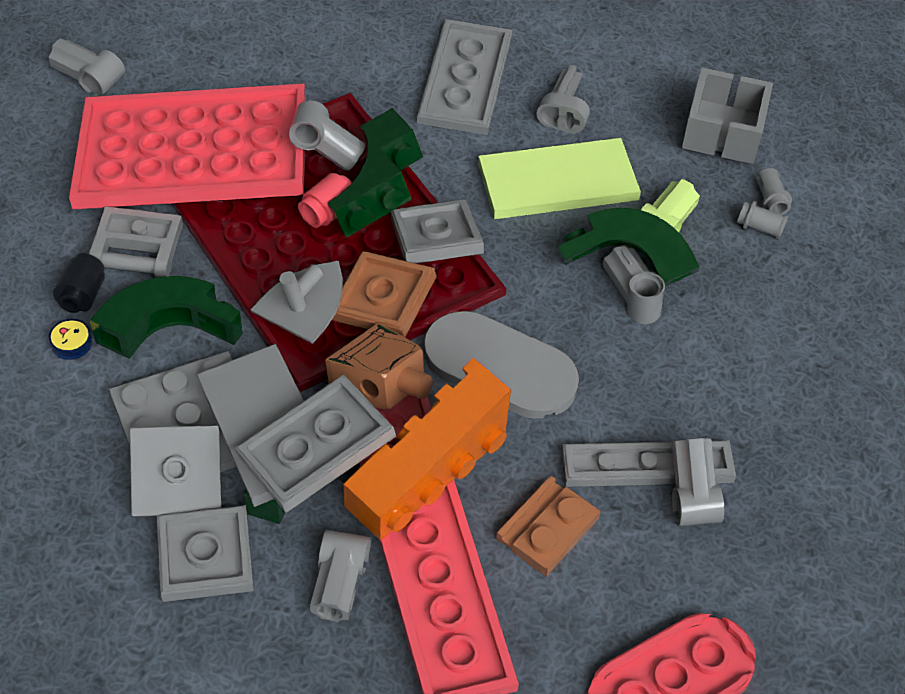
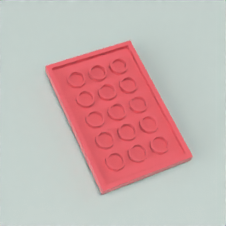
[69,84,306,209]

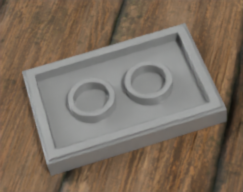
[235,374,396,513]

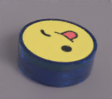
[49,319,92,360]

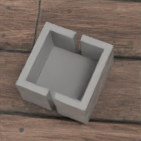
[682,68,773,164]

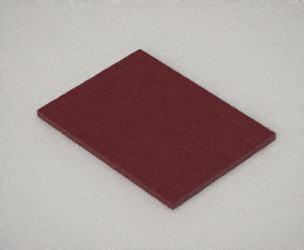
[172,93,507,392]

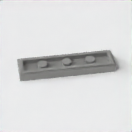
[561,440,736,487]

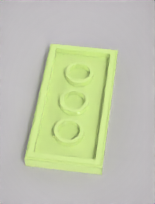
[478,138,641,219]

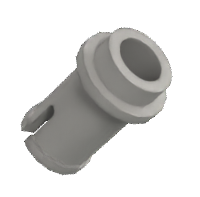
[756,168,792,215]
[737,201,789,239]

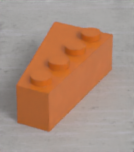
[344,358,511,541]

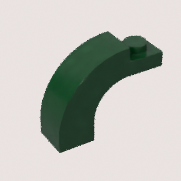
[558,208,700,287]
[90,276,243,359]

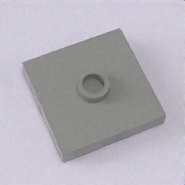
[391,200,484,264]
[130,426,221,517]
[157,505,254,602]

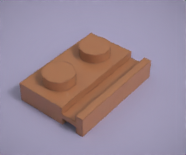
[496,476,601,577]

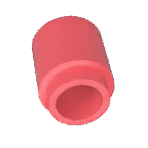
[298,173,352,228]

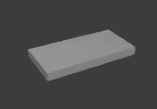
[417,19,513,135]
[197,344,304,507]

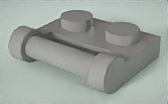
[89,206,183,278]

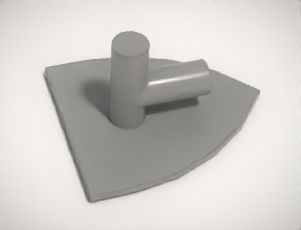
[251,261,343,344]

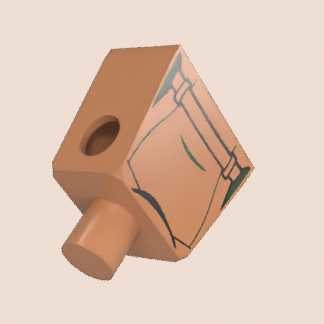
[326,323,433,410]

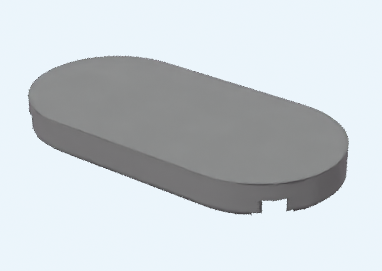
[425,311,579,419]

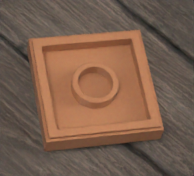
[332,251,437,337]

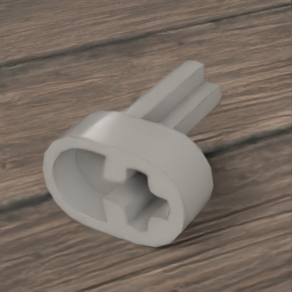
[537,65,590,134]

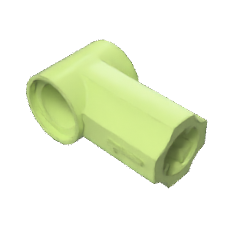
[641,179,700,232]

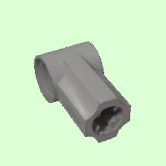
[48,38,125,97]
[289,100,365,171]
[603,245,665,324]
[672,438,724,526]
[310,529,371,622]

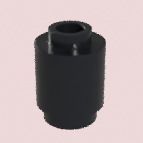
[53,253,105,313]

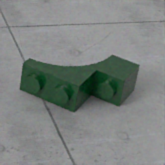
[328,108,423,238]

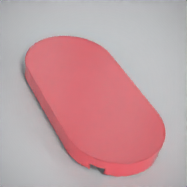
[588,613,756,694]

